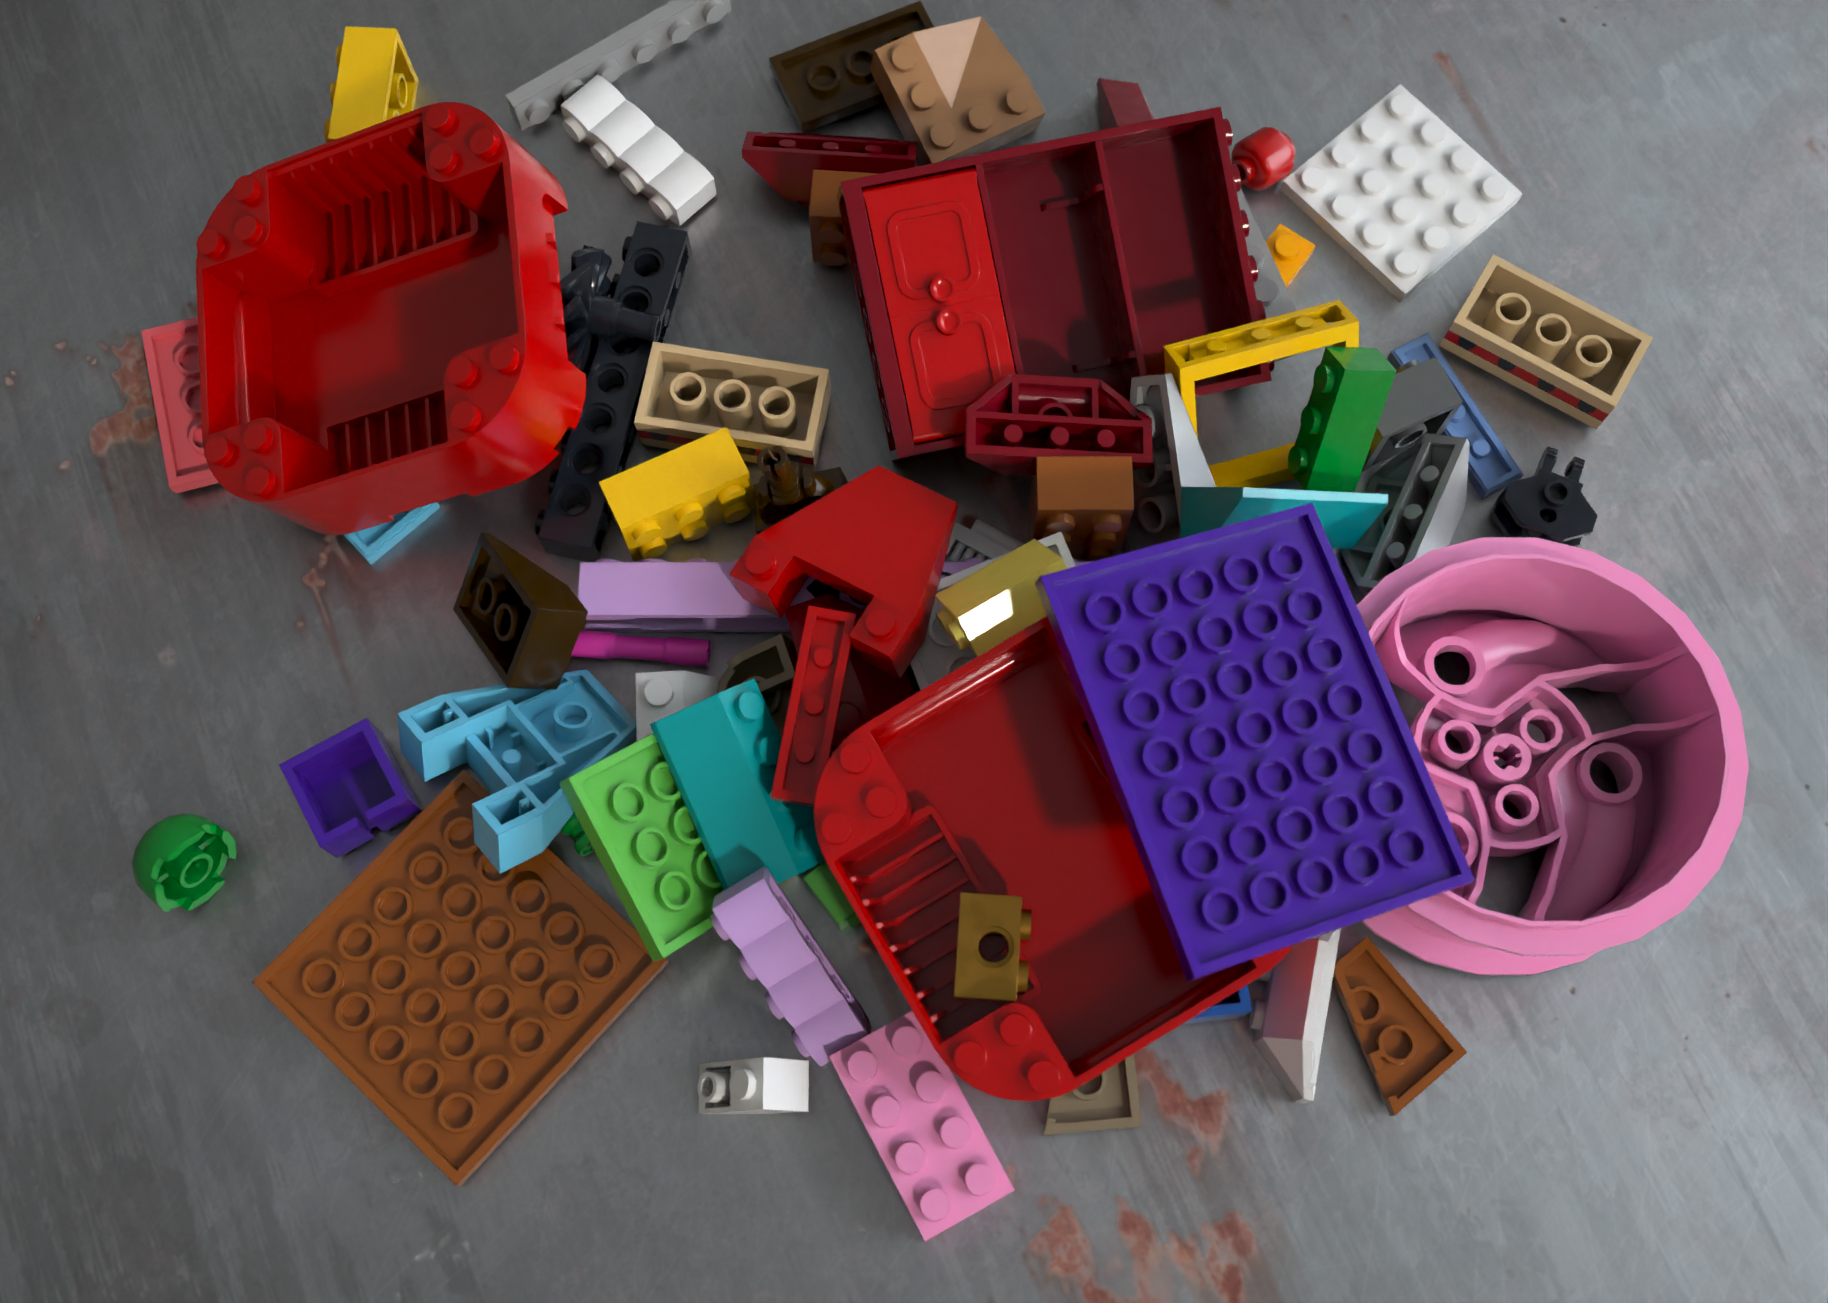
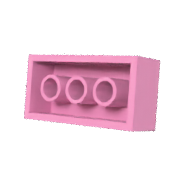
[829,1011,1015,1241]

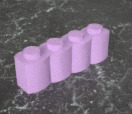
[710,866,871,1067]

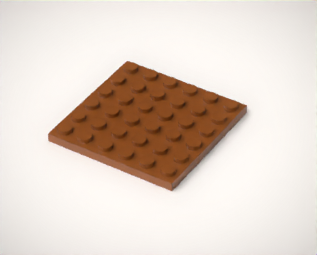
[252,769,669,1186]

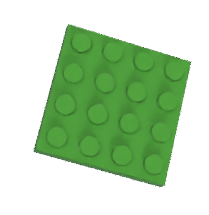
[559,733,784,962]

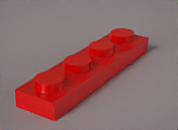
[771,605,857,807]

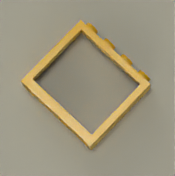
[1164,299,1359,488]

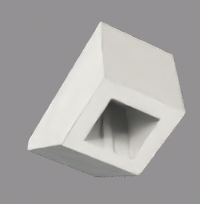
[697,1057,809,1114]

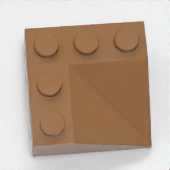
[870,16,1045,166]

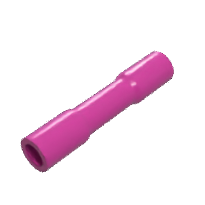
[571,630,711,667]

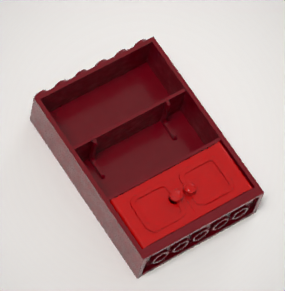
[836,107,1274,460]

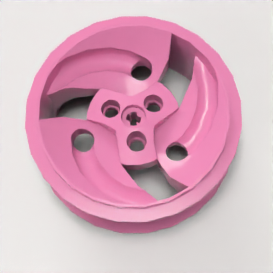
[1357,537,1749,975]

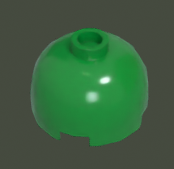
[132,813,237,912]

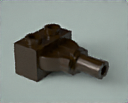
[753,446,848,534]

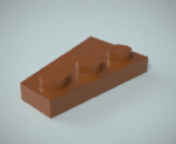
[1332,937,1467,1116]

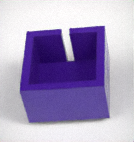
[279,718,422,858]

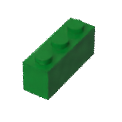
[1288,346,1396,492]

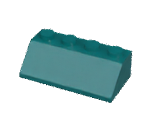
[1180,487,1388,550]
[650,679,825,890]

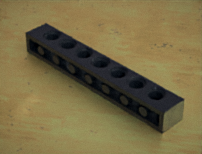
[535,221,692,562]

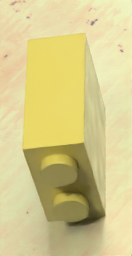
[935,538,1067,657]

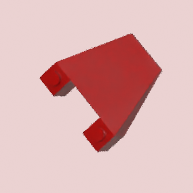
[729,465,958,680]

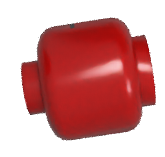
[1231,127,1295,191]

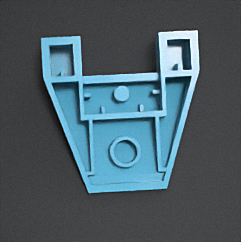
[397,669,637,874]

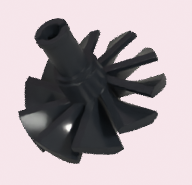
[560,245,662,373]

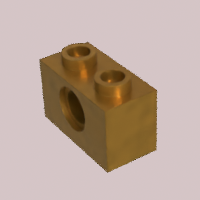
[954,893,1031,1002]

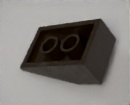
[453,532,588,689]

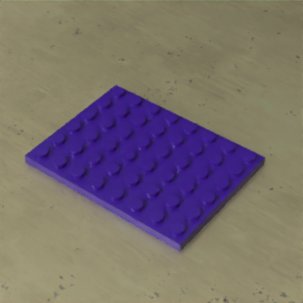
[1035,503,1475,982]

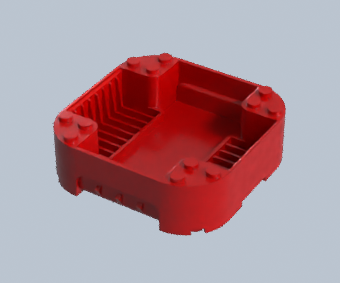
[196,102,586,535]
[814,616,1293,1101]

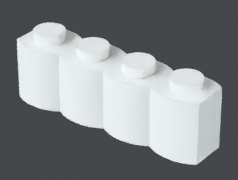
[560,74,717,226]

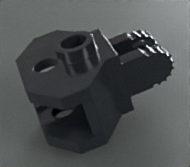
[1491,446,1597,547]

